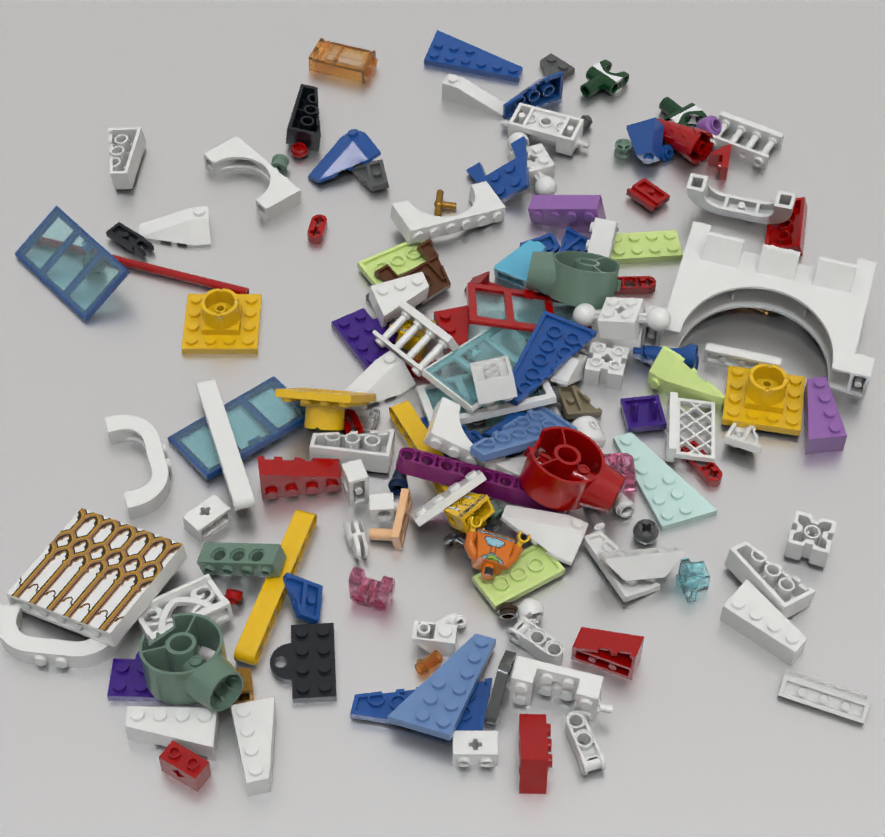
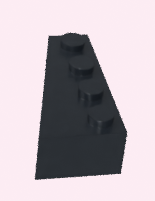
[286,84,321,151]

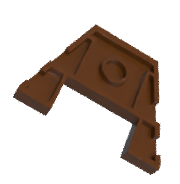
[374,238,451,305]

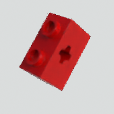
[159,740,211,792]

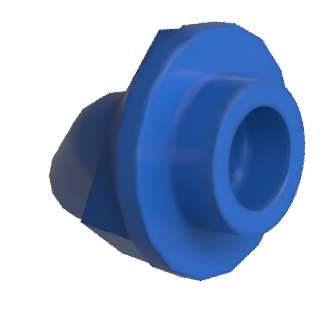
[661,144,674,162]

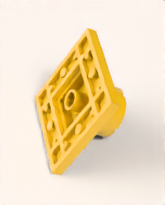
[181,288,262,354]
[721,363,805,436]
[275,387,376,431]

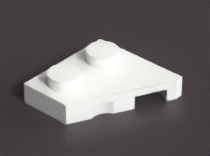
[723,422,762,454]

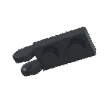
[106,222,154,258]

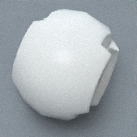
[517,598,544,624]

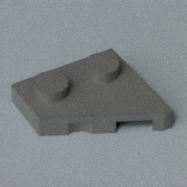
[540,53,575,81]
[351,159,389,192]

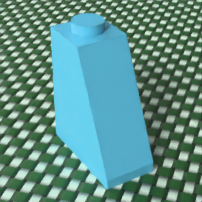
[493,240,547,290]

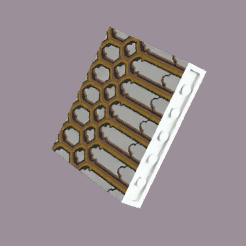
[6,508,187,647]

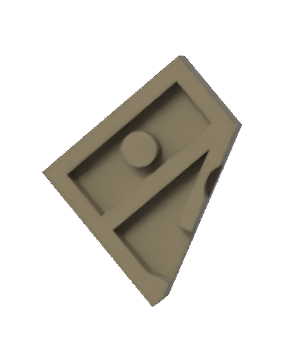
[556,385,602,420]

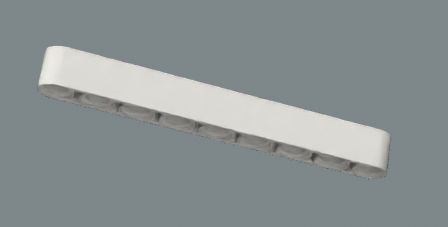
[196,378,255,511]

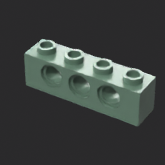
[197,542,286,578]

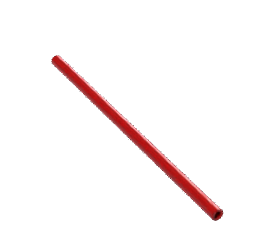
[36,237,249,294]

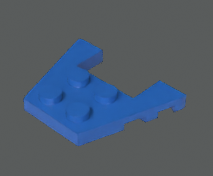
[466,136,529,203]

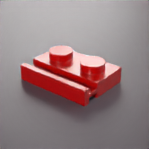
[626,178,670,212]

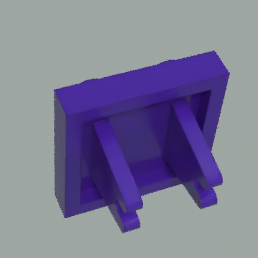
[620,395,667,433]

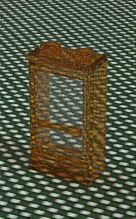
[309,38,378,83]

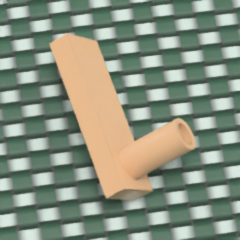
[369,488,413,550]

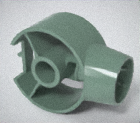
[526,251,621,309]
[139,613,244,712]

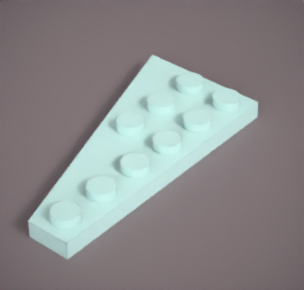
[613,432,718,531]

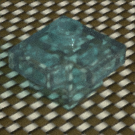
[676,558,710,603]

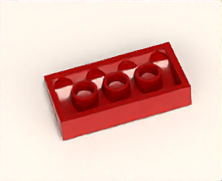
[765,197,808,256]

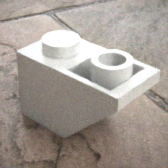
[550,354,588,387]
[412,620,457,657]

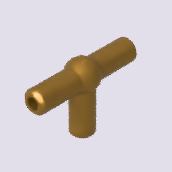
[434,189,457,216]

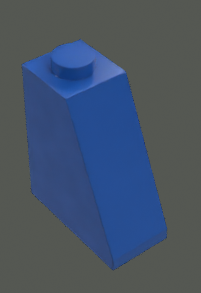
[626,117,665,164]

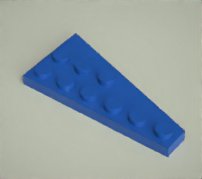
[424,30,523,83]
[350,678,492,731]

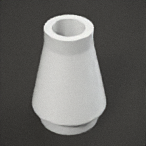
[613,490,635,518]

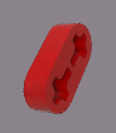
[307,214,327,244]
[343,409,363,434]

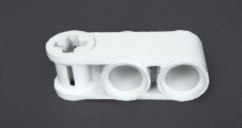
[506,616,564,666]
[565,711,606,775]

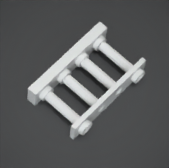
[710,111,784,170]
[372,300,459,377]

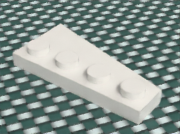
[409,470,487,527]
[582,531,661,602]

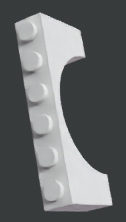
[204,136,301,222]
[390,181,506,244]
[423,397,542,477]

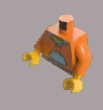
[464,516,531,581]

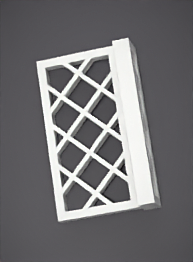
[666,392,715,463]

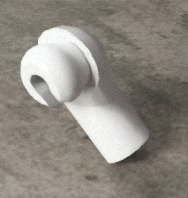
[434,613,466,629]

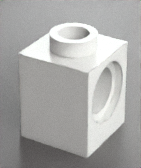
[369,493,398,522]

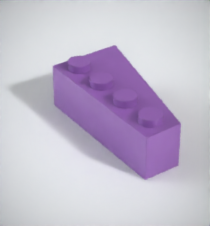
[528,195,606,234]
[804,377,847,454]

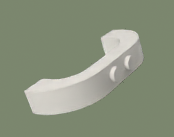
[686,173,796,224]
[104,415,172,520]
[0,604,127,668]

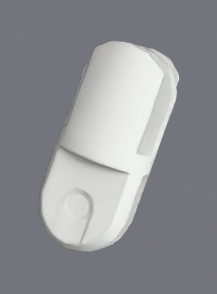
[343,520,369,559]

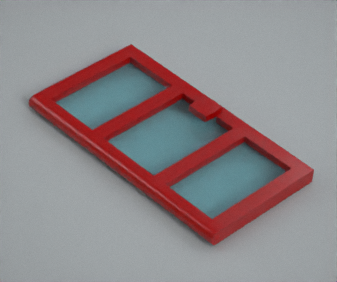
[466,282,592,341]

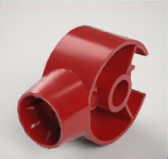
[519,426,626,514]

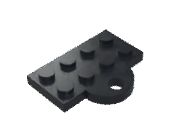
[270,623,337,703]

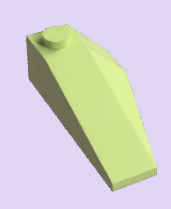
[647,345,725,411]

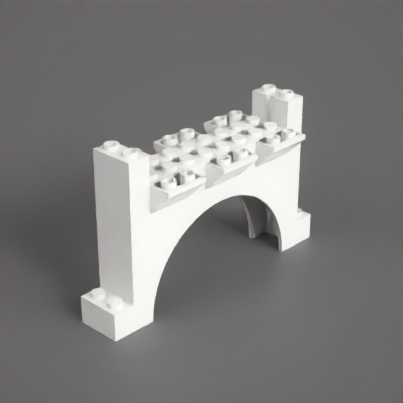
[641,221,877,397]

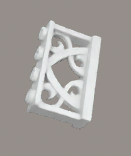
[136,574,234,642]

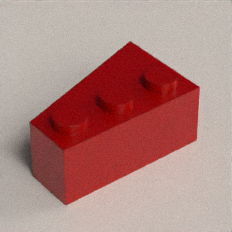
[518,714,552,794]

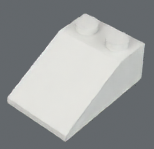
[470,355,518,405]

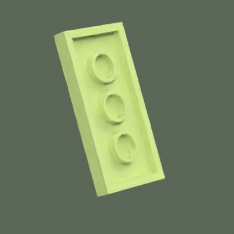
[611,230,683,264]
[357,241,426,285]
[472,544,565,611]

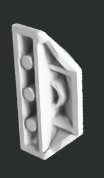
[598,546,685,583]

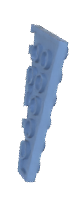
[470,406,577,462]
[387,634,496,741]

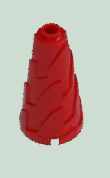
[657,118,714,165]

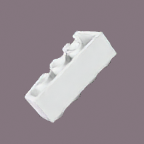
[108,127,146,189]
[309,429,395,473]
[724,541,816,618]
[720,579,807,666]
[231,696,276,796]
[125,706,219,761]

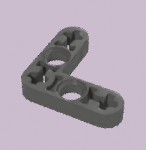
[485,650,516,725]

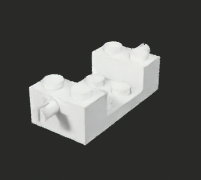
[501,103,590,156]
[506,656,614,722]

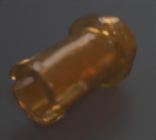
[415,650,443,675]

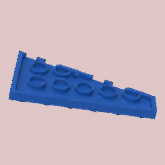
[506,310,597,406]

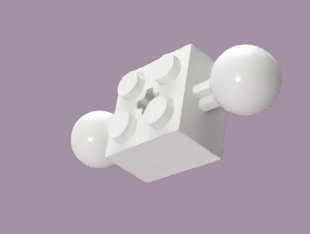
[507,132,557,195]
[573,297,671,340]

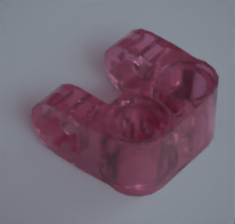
[603,453,637,492]
[349,566,395,611]

